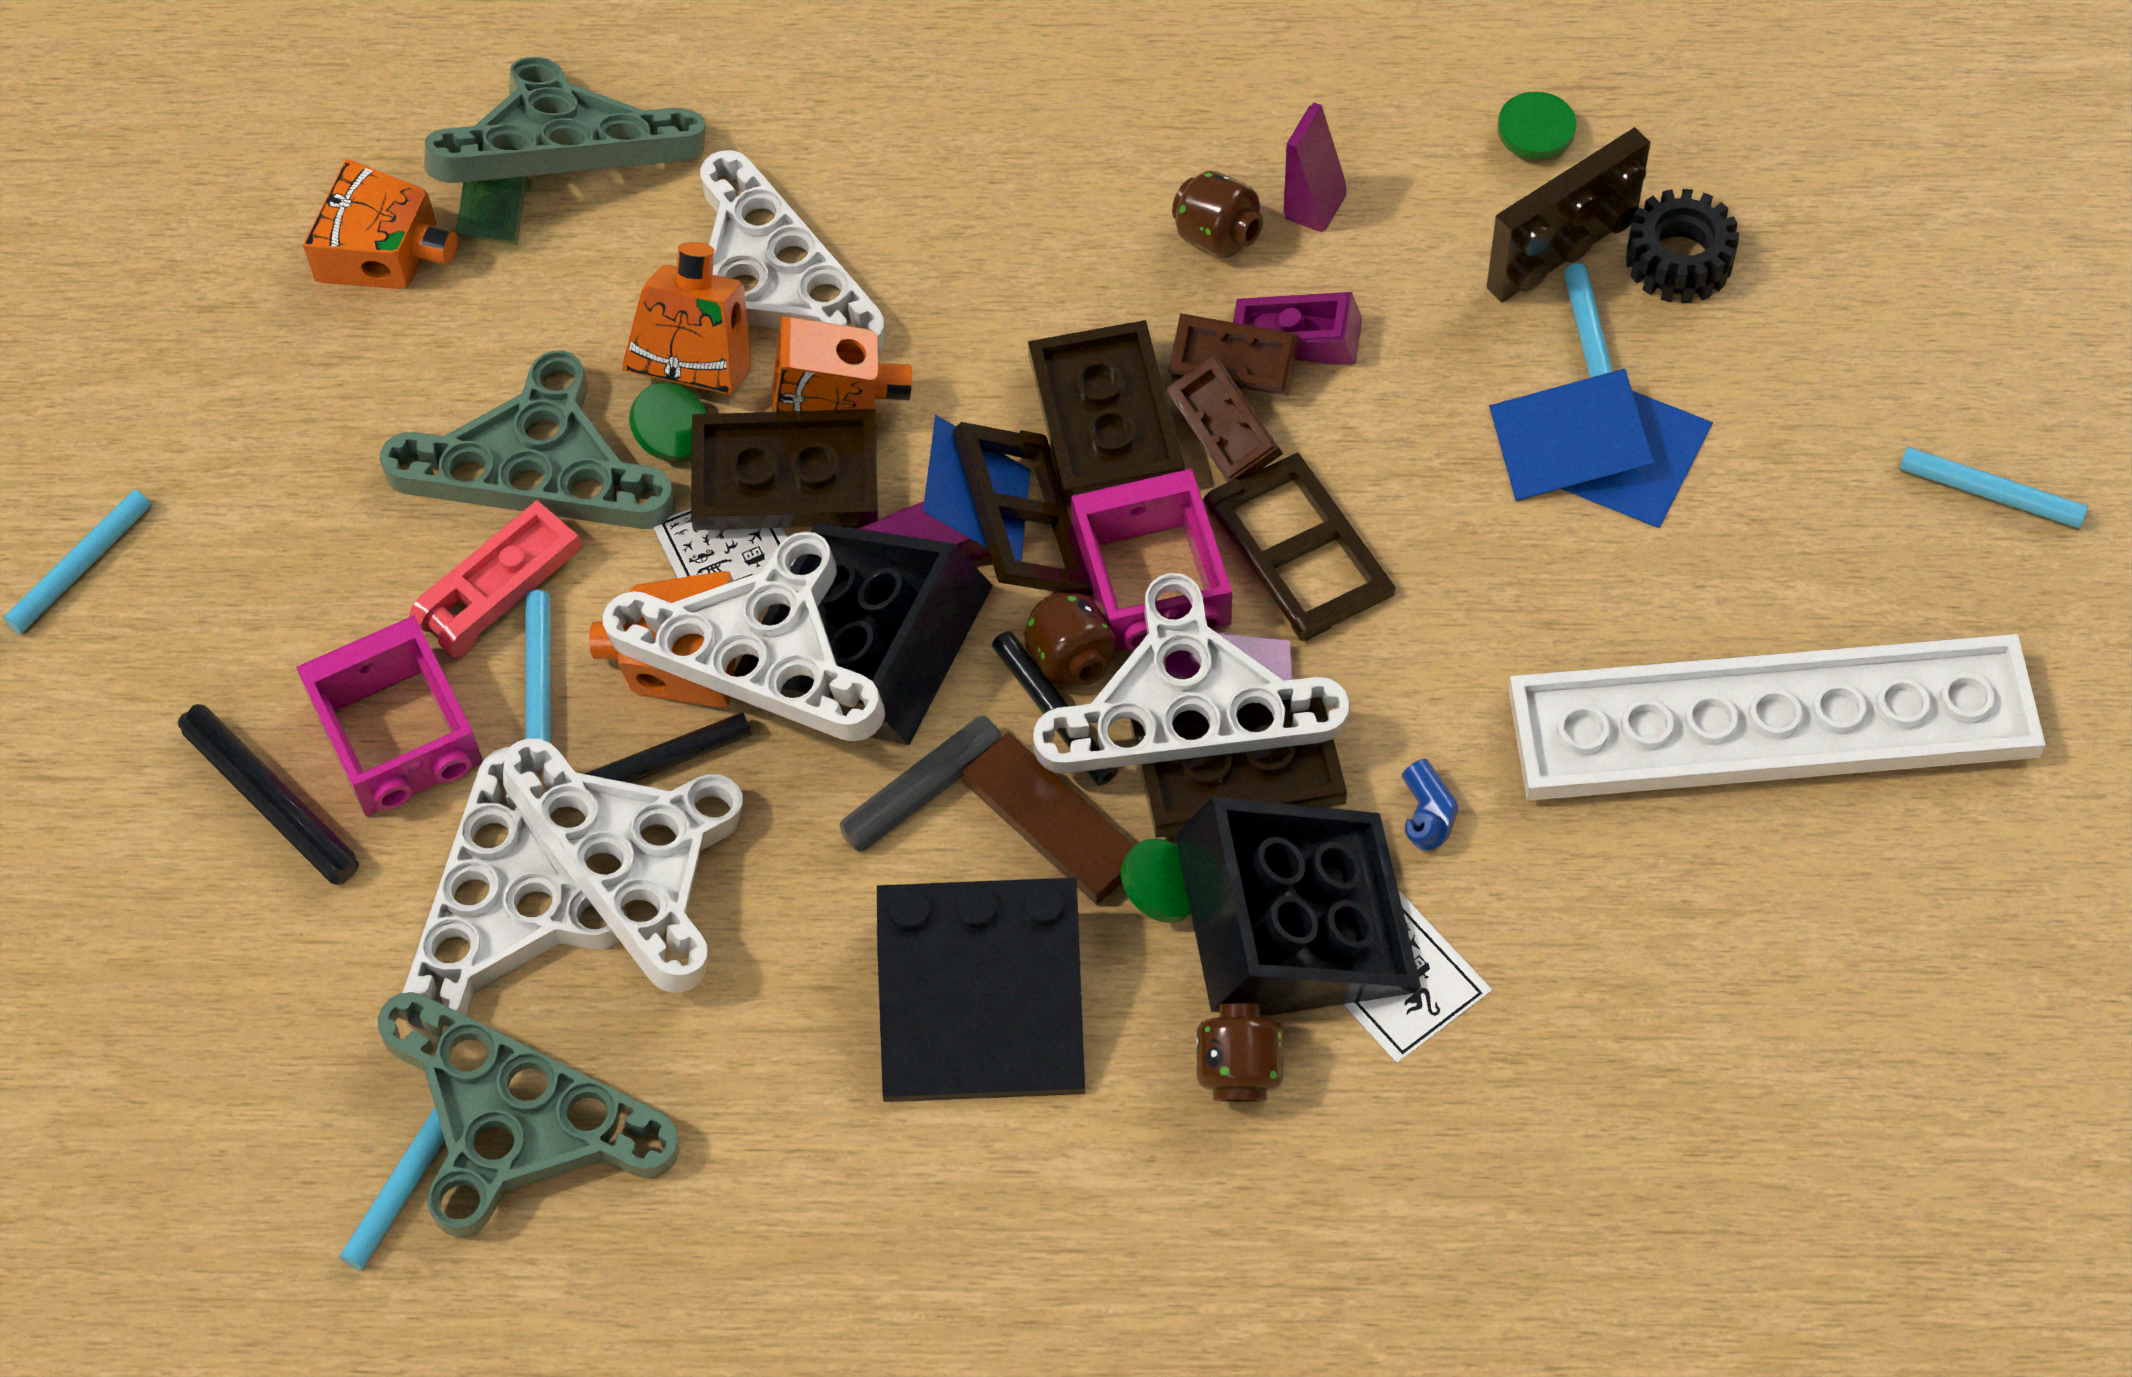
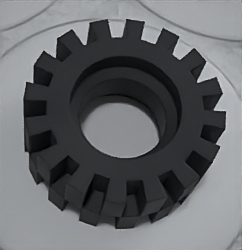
[1626,189,1739,304]

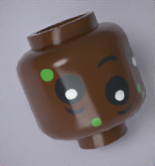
[1172,171,1263,257]
[1024,593,1118,687]
[1197,1003,1283,1102]

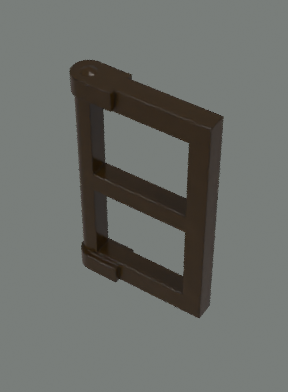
[953,422,1092,596]
[1203,452,1396,641]

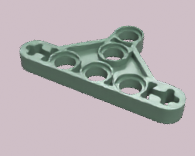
[424,57,706,183]
[380,350,675,529]
[378,992,679,1237]

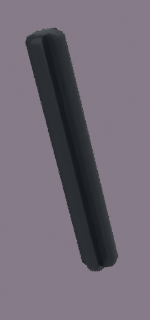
[177,704,359,885]

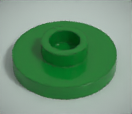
[1497,91,1576,160]
[629,382,707,462]
[1121,838,1191,923]

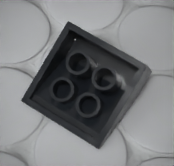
[733,522,993,745]
[1175,797,1421,1016]
[877,877,1085,1102]

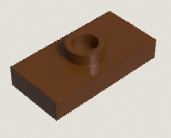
[1168,313,1300,396]
[1166,354,1284,482]

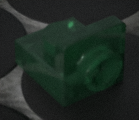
[456,176,532,245]

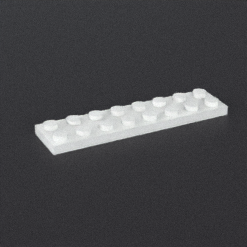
[1508,634,2046,801]

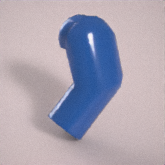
[1402,759,1458,850]

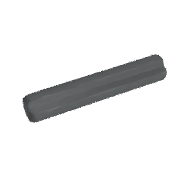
[839,716,1002,852]

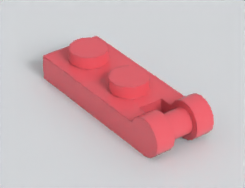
[409,500,582,658]

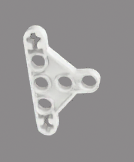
[700,150,886,355]
[602,532,885,741]
[1033,573,1349,773]
[503,738,743,993]
[403,747,629,1043]

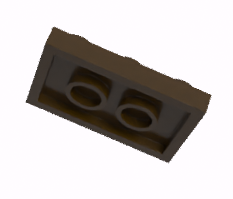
[1486,127,1651,303]
[1028,320,1185,503]
[691,409,878,531]
[1130,697,1347,838]

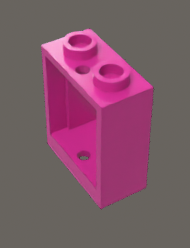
[1071,469,1232,651]
[296,615,483,816]

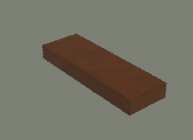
[962,732,1134,905]

